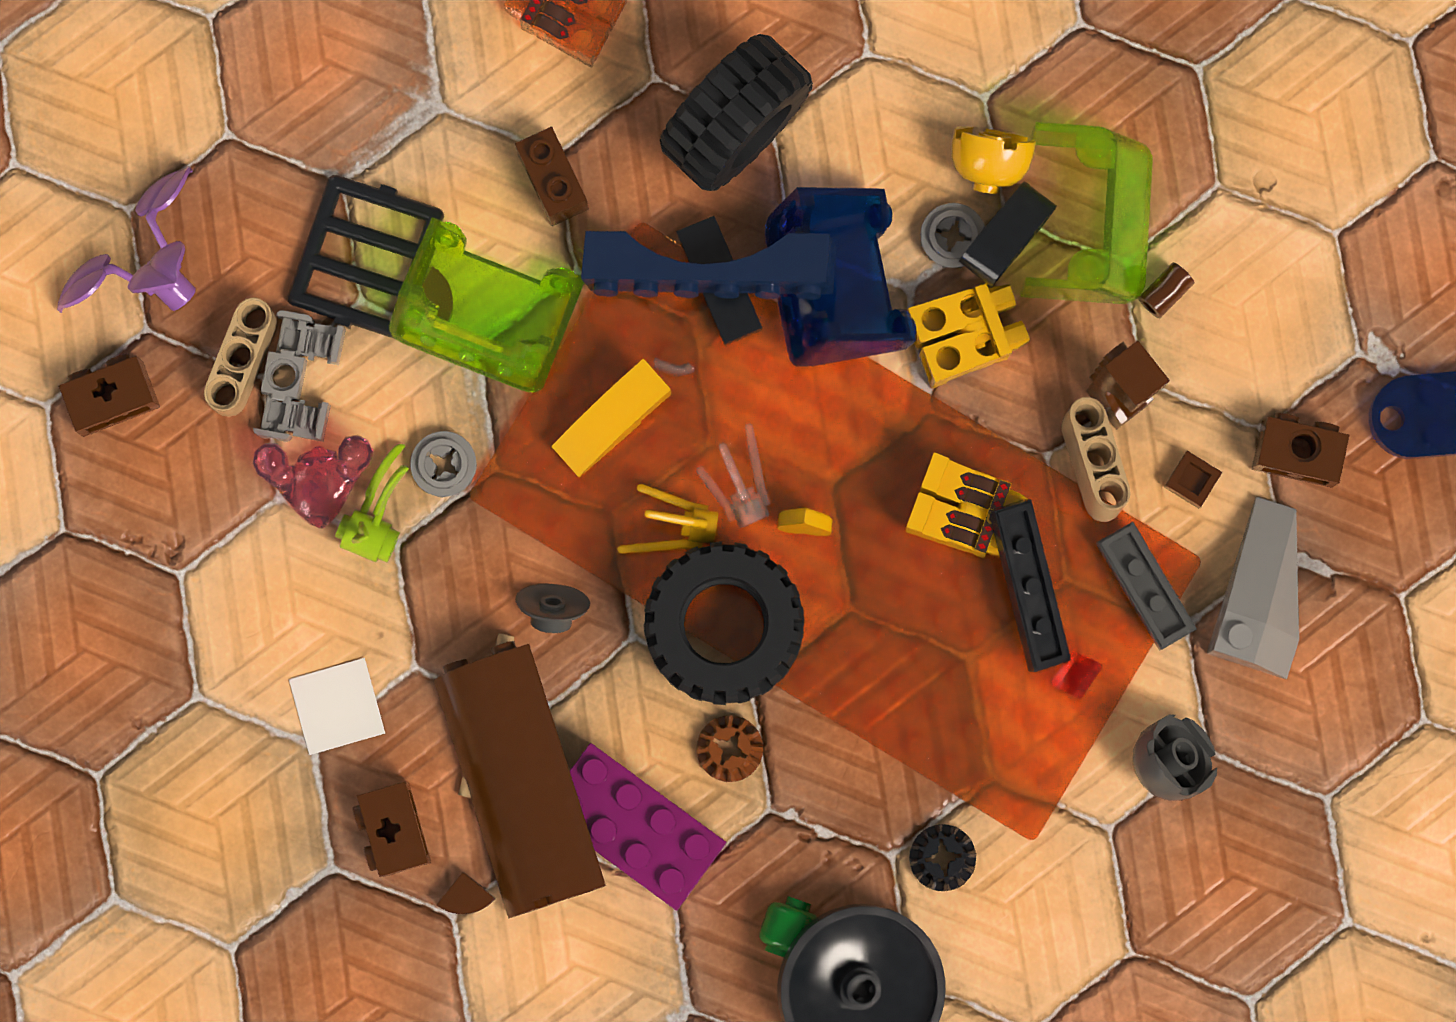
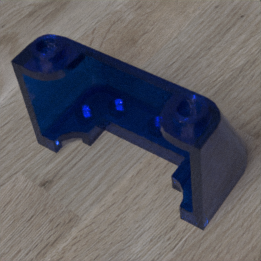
[765,187,916,367]

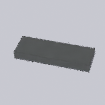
[1096,522,1197,651]

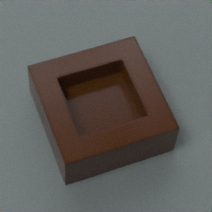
[1164,451,1222,509]

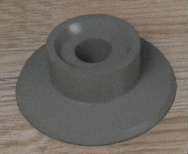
[515,583,590,633]

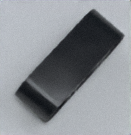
[959,181,1057,287]

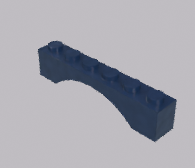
[581,231,837,300]

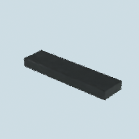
[988,499,1071,672]

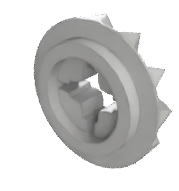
[920,203,985,268]
[410,431,477,498]

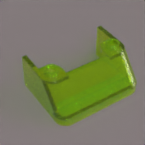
[1020,122,1153,304]

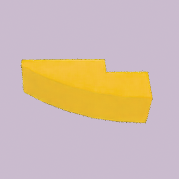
[551,358,672,478]

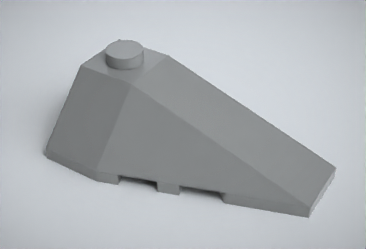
[1207,497,1299,679]

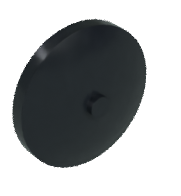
[777,904,946,1022]

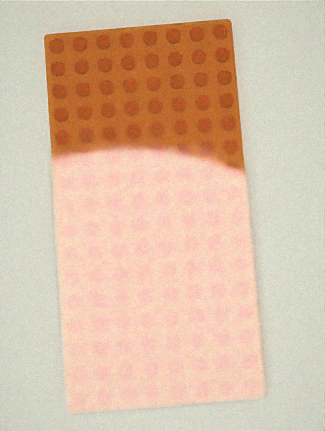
[470,223,1201,840]

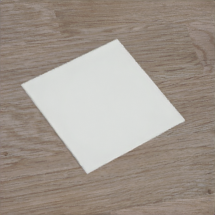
[289,658,385,755]

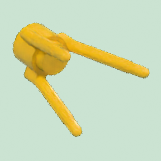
[617,484,718,554]

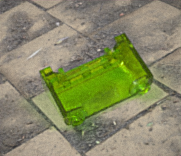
[389,217,584,392]

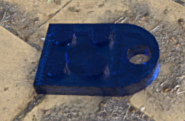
[1369,371,1456,459]

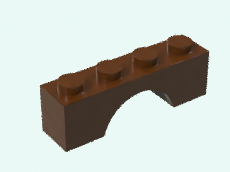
[1086,340,1170,430]

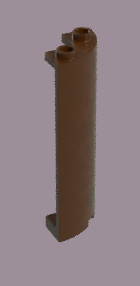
[434,641,606,919]

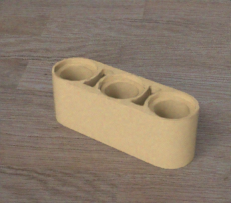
[204,298,277,417]
[1061,397,1131,522]

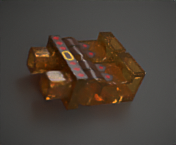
[504,0,628,68]

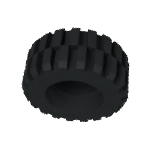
[660,34,813,191]
[644,542,804,705]

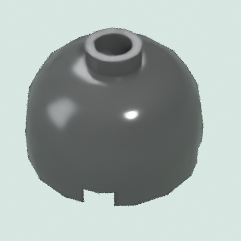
[1132,715,1217,801]

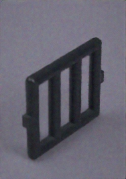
[287,175,444,339]

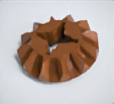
[697,715,763,782]

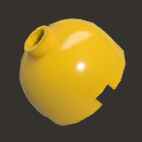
[952,126,1036,194]

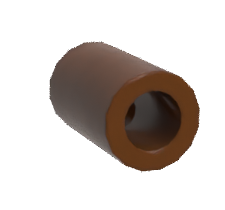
[1138,262,1195,319]

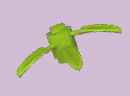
[335,444,409,563]

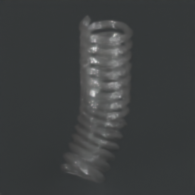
[653,358,694,377]

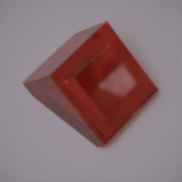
[1051,652,1102,701]

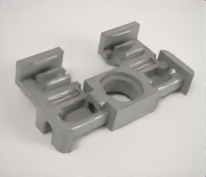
[253,310,346,442]

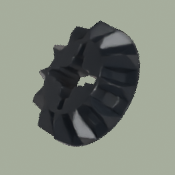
[909,824,977,891]

